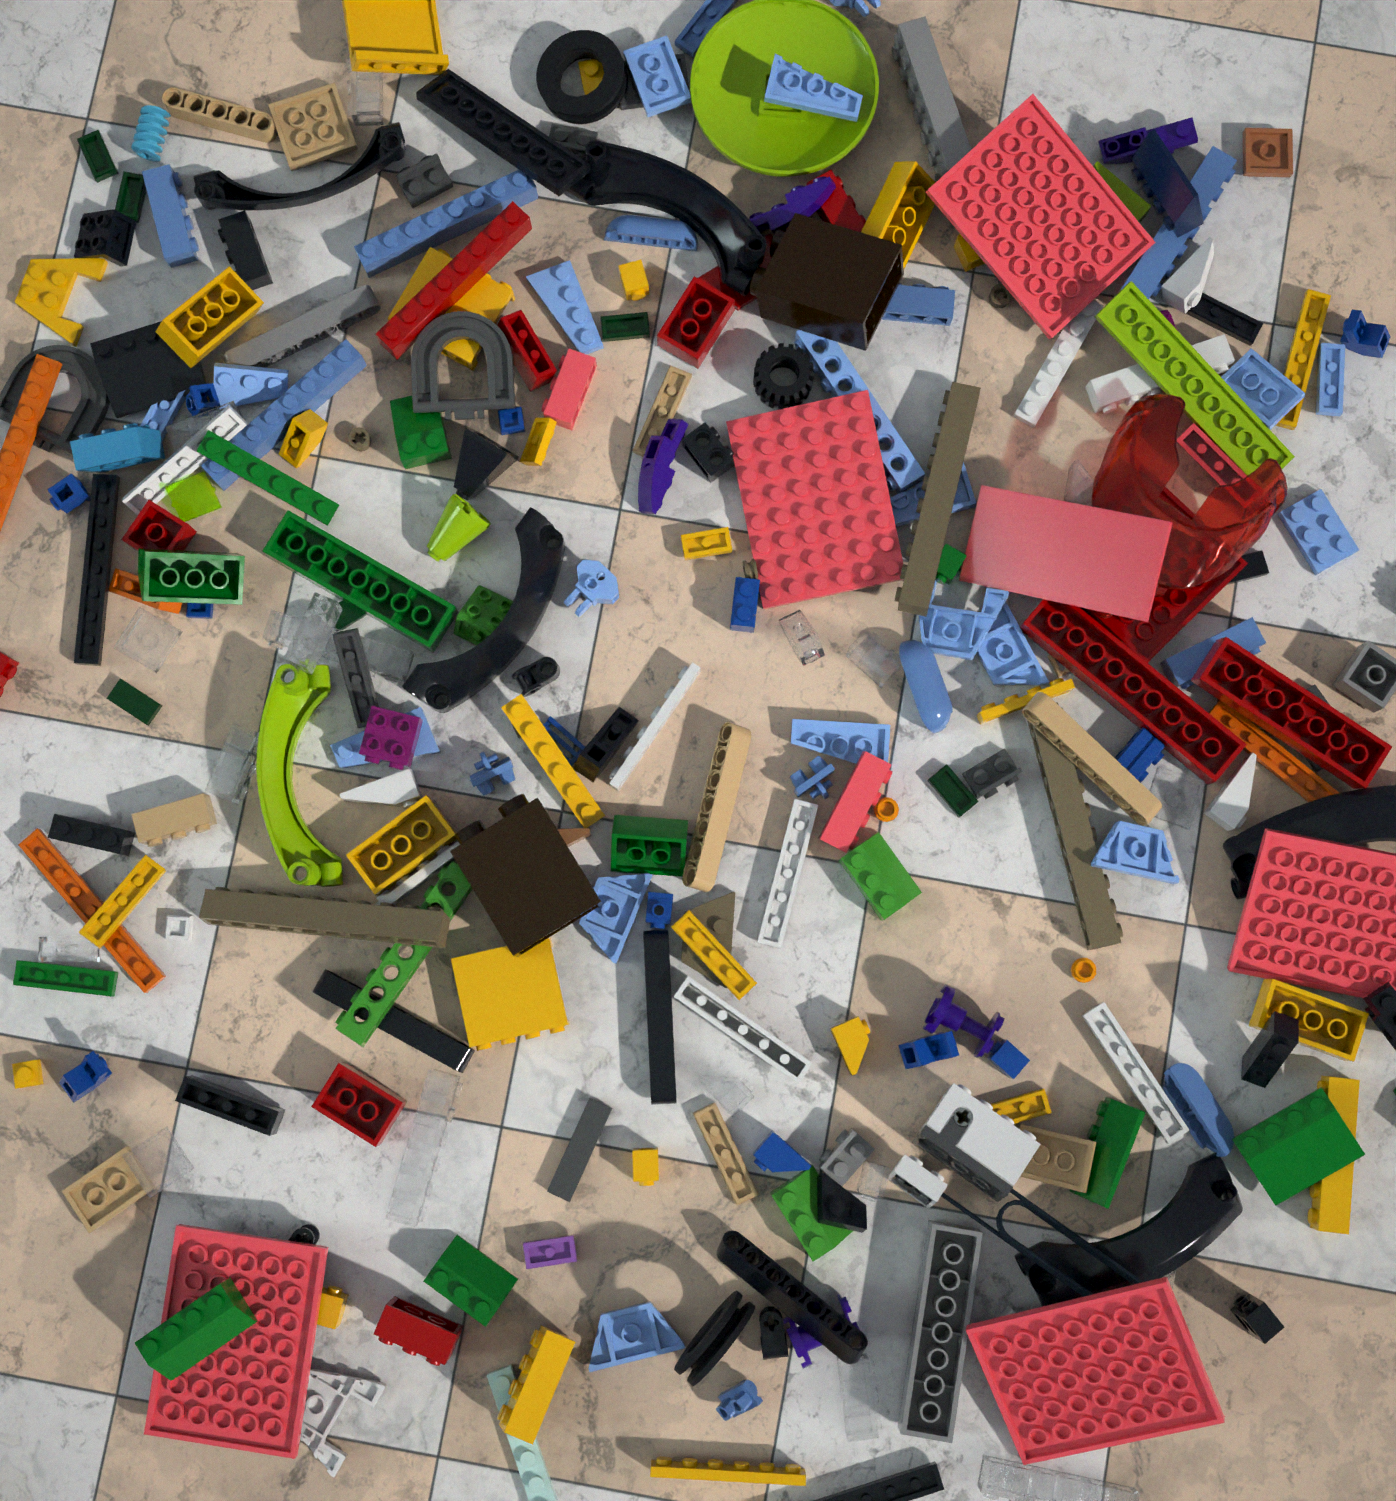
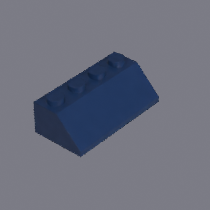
[1131,129,1204,238]

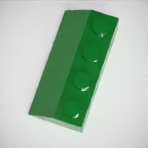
[138,548,245,605]
[1070,1097,1146,1209]
[135,1278,258,1381]

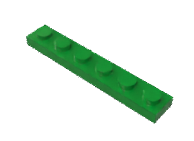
[197,430,339,526]

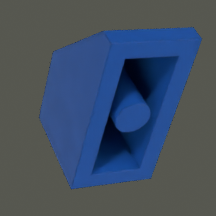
[753,1130,811,1172]

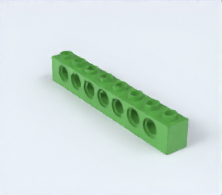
[335,861,473,1048]

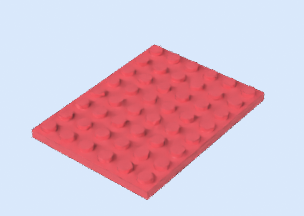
[925,94,1156,339]
[726,390,904,609]
[1227,828,1396,998]
[144,1224,328,1459]
[966,1277,1225,1465]

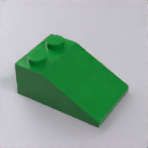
[390,395,452,469]

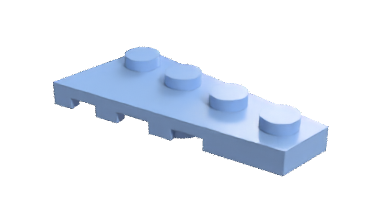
[764,54,863,122]
[526,260,604,355]
[791,719,890,764]

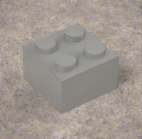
[1332,641,1396,713]

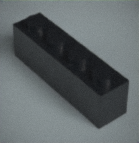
[175,1075,285,1136]

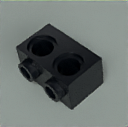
[682,422,734,483]
[1230,1294,1285,1344]

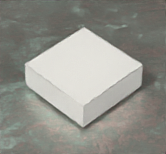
[165,915,194,941]

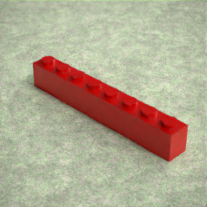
[375,201,532,360]

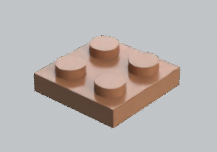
[1243,128,1293,178]

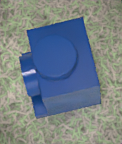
[186,383,220,419]
[47,473,91,513]
[645,892,673,929]

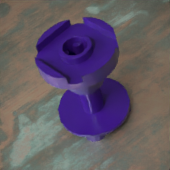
[923,984,1005,1058]
[783,1294,860,1369]

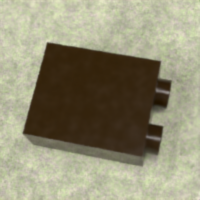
[750,213,904,351]
[450,794,603,957]

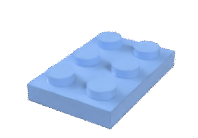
[623,35,691,117]
[1221,348,1305,430]
[1277,489,1359,575]

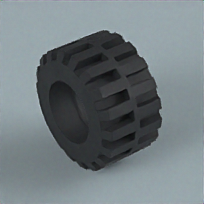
[753,343,814,410]

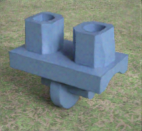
[470,751,515,796]
[790,756,835,799]
[716,1380,763,1421]

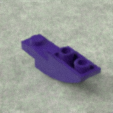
[1098,117,1198,164]
[749,176,836,234]
[638,419,689,514]

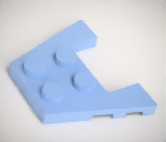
[919,580,1009,660]

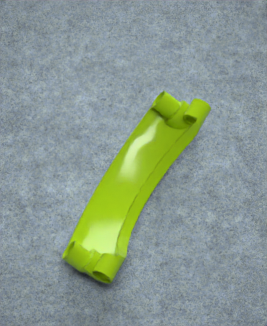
[256,664,343,887]

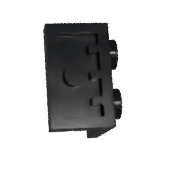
[74,209,136,267]
[1363,982,1396,1050]

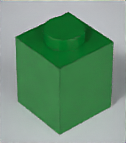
[935,544,967,585]

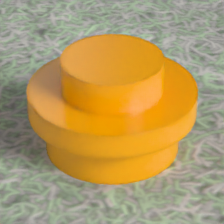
[874,797,899,822]
[1071,958,1096,983]

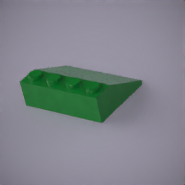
[1232,1087,1365,1206]

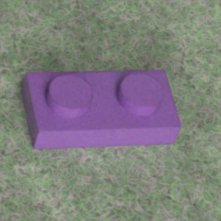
[523,1234,577,1269]

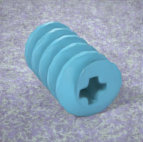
[131,105,171,162]

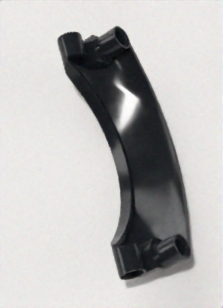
[194,122,406,211]
[567,140,766,297]
[402,507,565,713]
[1223,785,1396,900]
[1014,1152,1243,1307]

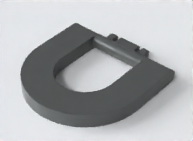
[411,311,515,421]
[0,345,110,455]

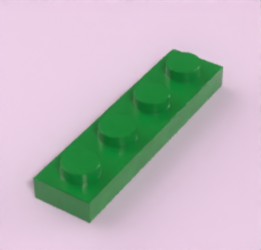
[13,960,118,997]

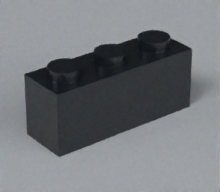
[218,210,273,290]
[48,814,135,856]
[1241,1011,1299,1088]

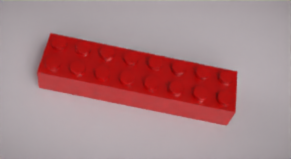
[1191,637,1392,789]

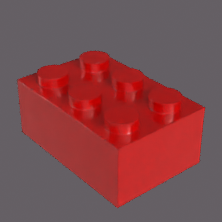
[657,276,735,369]
[311,1062,407,1147]
[374,1296,464,1366]

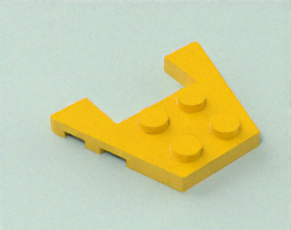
[15,258,108,347]

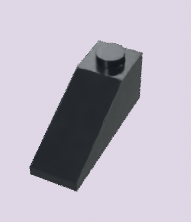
[573,707,639,783]

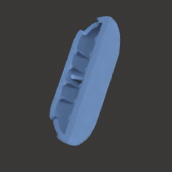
[604,214,698,251]
[899,640,953,733]
[1163,1063,1234,1157]

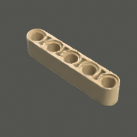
[162,87,278,143]

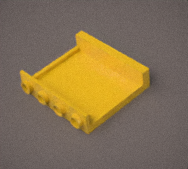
[342,0,449,75]
[387,247,515,371]
[451,937,570,1051]

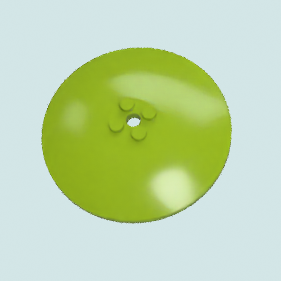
[690,0,879,177]

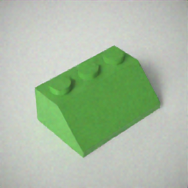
[838,832,922,921]
[770,1165,853,1262]

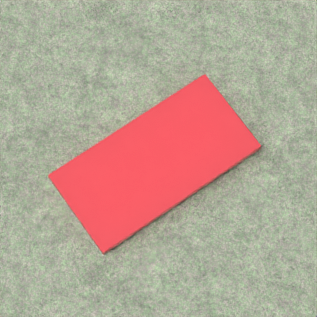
[959,485,1173,622]

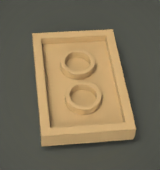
[1020,1124,1096,1193]
[62,1146,156,1233]

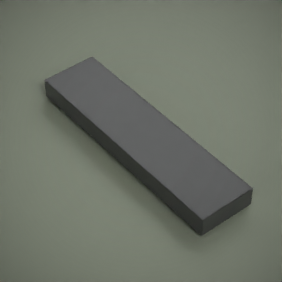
[332,628,379,728]
[547,1098,612,1202]

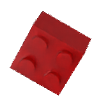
[121,500,197,551]

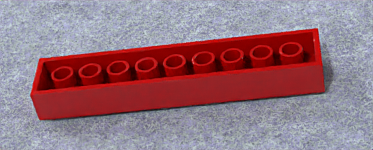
[1020,599,1247,785]

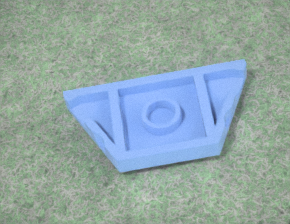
[977,602,1049,685]
[1091,821,1179,884]
[579,873,653,964]
[588,1301,685,1372]

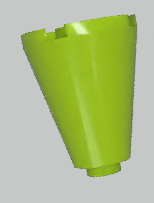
[427,493,491,562]

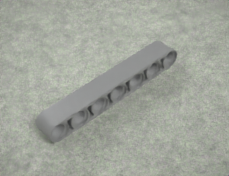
[222,285,381,368]

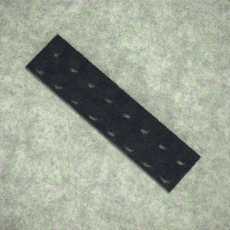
[416,69,590,196]

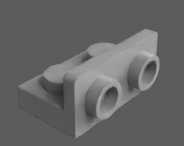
[819,1128,875,1186]

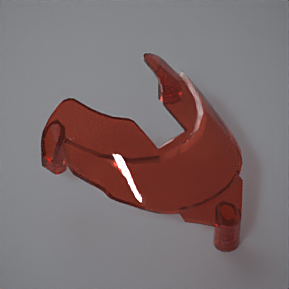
[1092,394,1288,619]

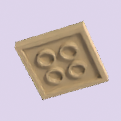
[268,82,358,171]

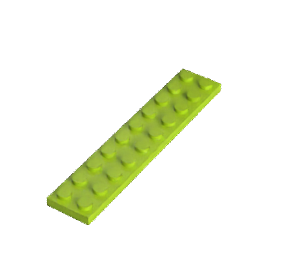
[1094,281,1295,490]

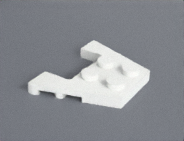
[300,1368,387,1477]

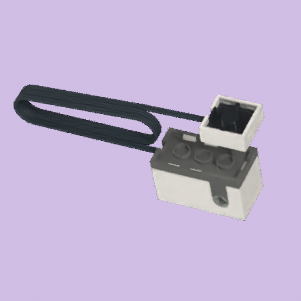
[887,1083,1143,1297]

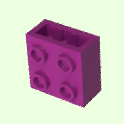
[359,706,423,770]

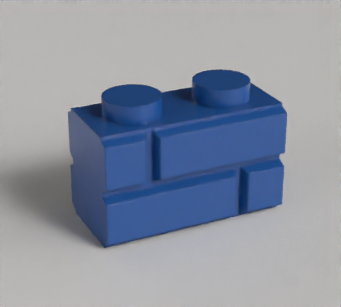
[730,577,760,633]
[1115,727,1165,783]

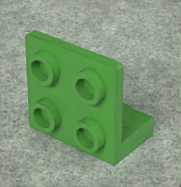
[453,585,513,645]

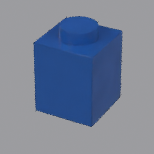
[987,1039,1030,1079]

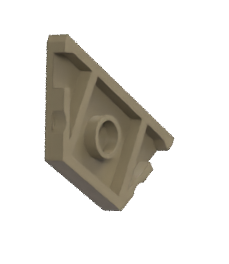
[681,892,735,988]

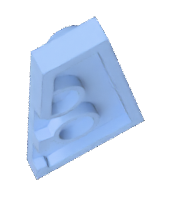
[214,363,289,410]

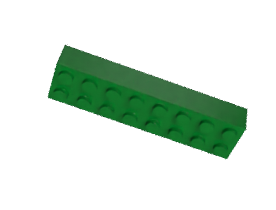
[262,510,458,653]

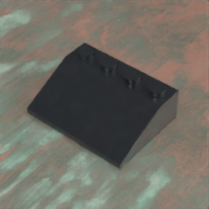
[90,321,207,418]

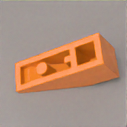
[109,568,182,614]

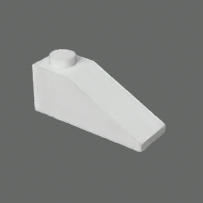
[1161,237,1214,314]
[1203,752,1257,831]
[340,768,423,809]

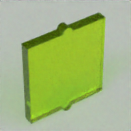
[165,471,222,522]

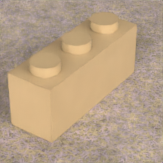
[131,793,217,847]

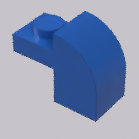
[1340,309,1391,358]
[898,1031,959,1069]
[59,1051,112,1103]

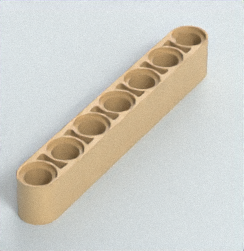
[1022,692,1162,826]
[682,722,751,892]

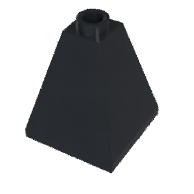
[454,428,519,500]

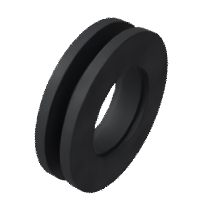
[536,30,628,124]
[674,1290,755,1386]

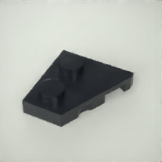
[817,1173,867,1233]

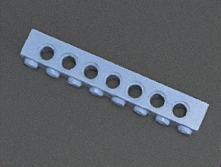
[794,330,925,494]

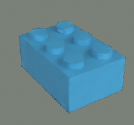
[70,424,165,473]

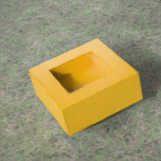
[12,1059,43,1089]

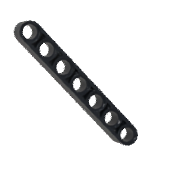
[643,930,677,1105]
[312,969,475,1073]
[717,1230,868,1364]

